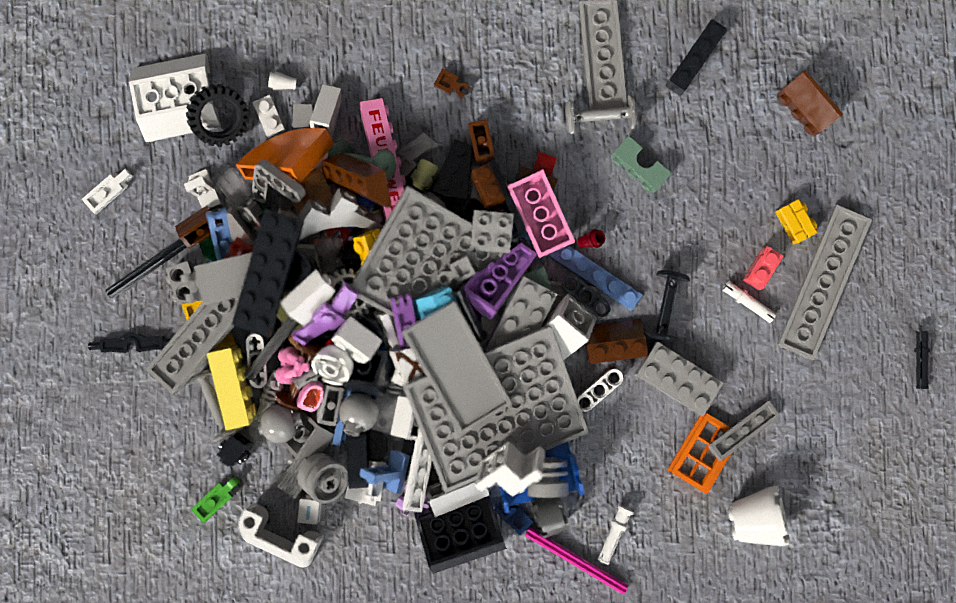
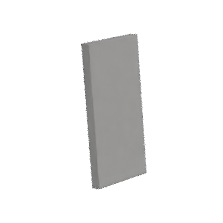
[401,301,512,435]

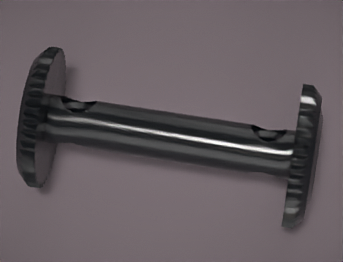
[644,270,690,342]

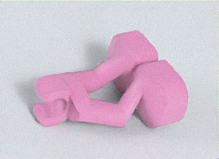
[275,347,310,384]

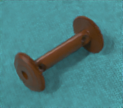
[275,339,325,411]

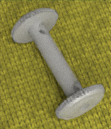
[566,95,637,134]
[186,369,243,442]

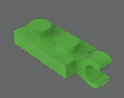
[191,476,241,524]

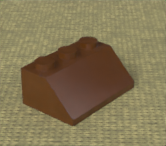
[777,70,843,137]
[585,318,648,364]

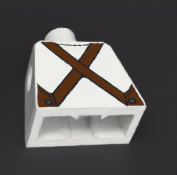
[389,348,426,382]

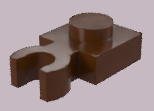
[434,68,469,99]

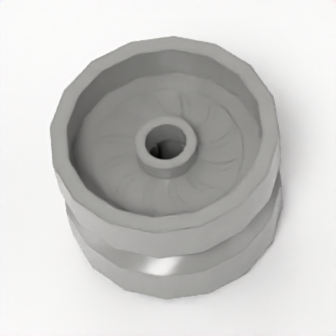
[297,453,348,504]

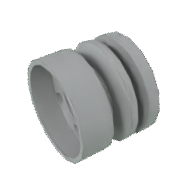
[527,457,568,498]

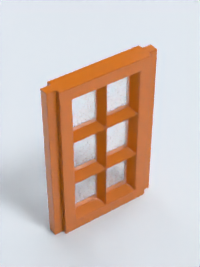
[667,413,732,494]

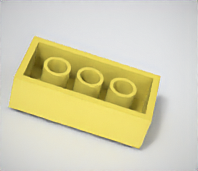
[207,344,257,430]

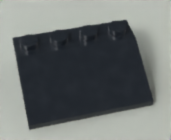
[414,496,507,574]

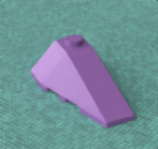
[464,243,537,320]

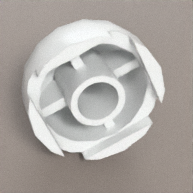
[312,345,354,385]

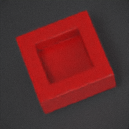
[533,152,557,176]

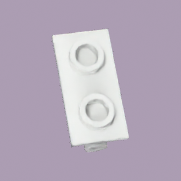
[362,460,386,502]

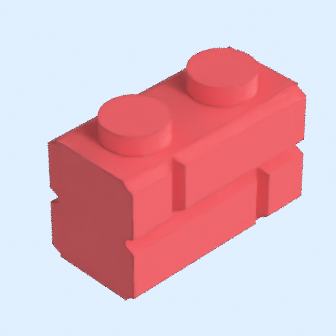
[742,246,783,290]

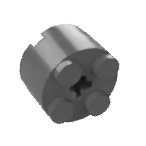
[530,497,569,539]

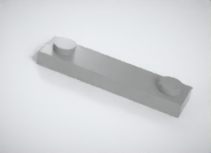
[708,400,780,461]

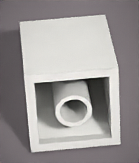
[540,293,597,360]

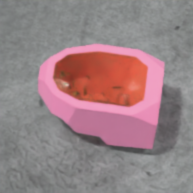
[296,381,324,412]

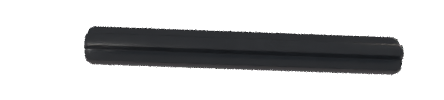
[105,239,187,298]

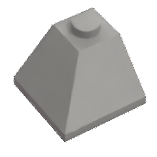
[282,410,334,460]

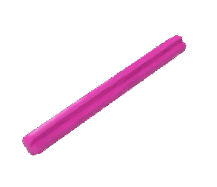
[525,527,628,594]

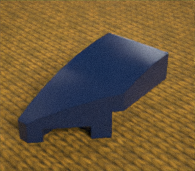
[494,508,534,536]

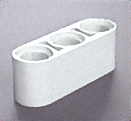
[576,369,623,412]

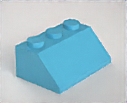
[412,286,458,321]

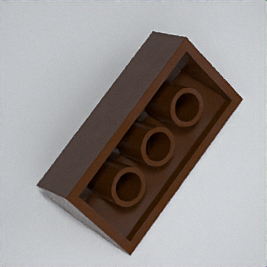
[322,153,392,208]

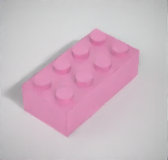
[507,170,575,258]

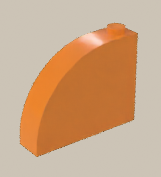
[236,128,334,184]

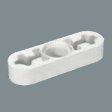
[246,332,268,388]

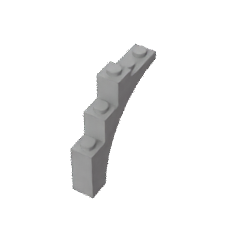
[278,189,385,241]

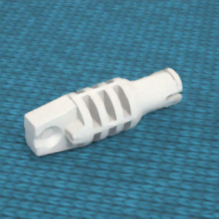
[254,370,284,422]

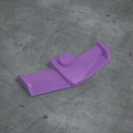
[292,282,360,345]

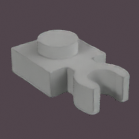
[437,256,475,286]

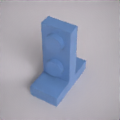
[359,450,410,494]

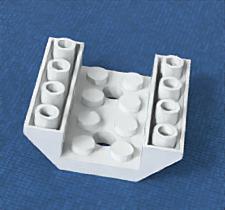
[129,53,221,142]

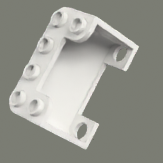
[238,503,324,568]

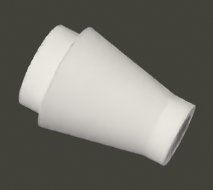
[268,71,297,90]

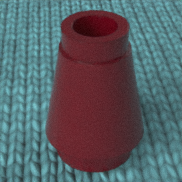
[577,229,605,248]

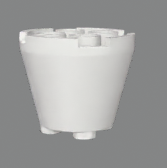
[728,485,790,546]

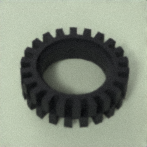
[186,84,250,147]

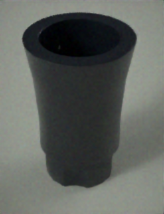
[440,196,482,225]

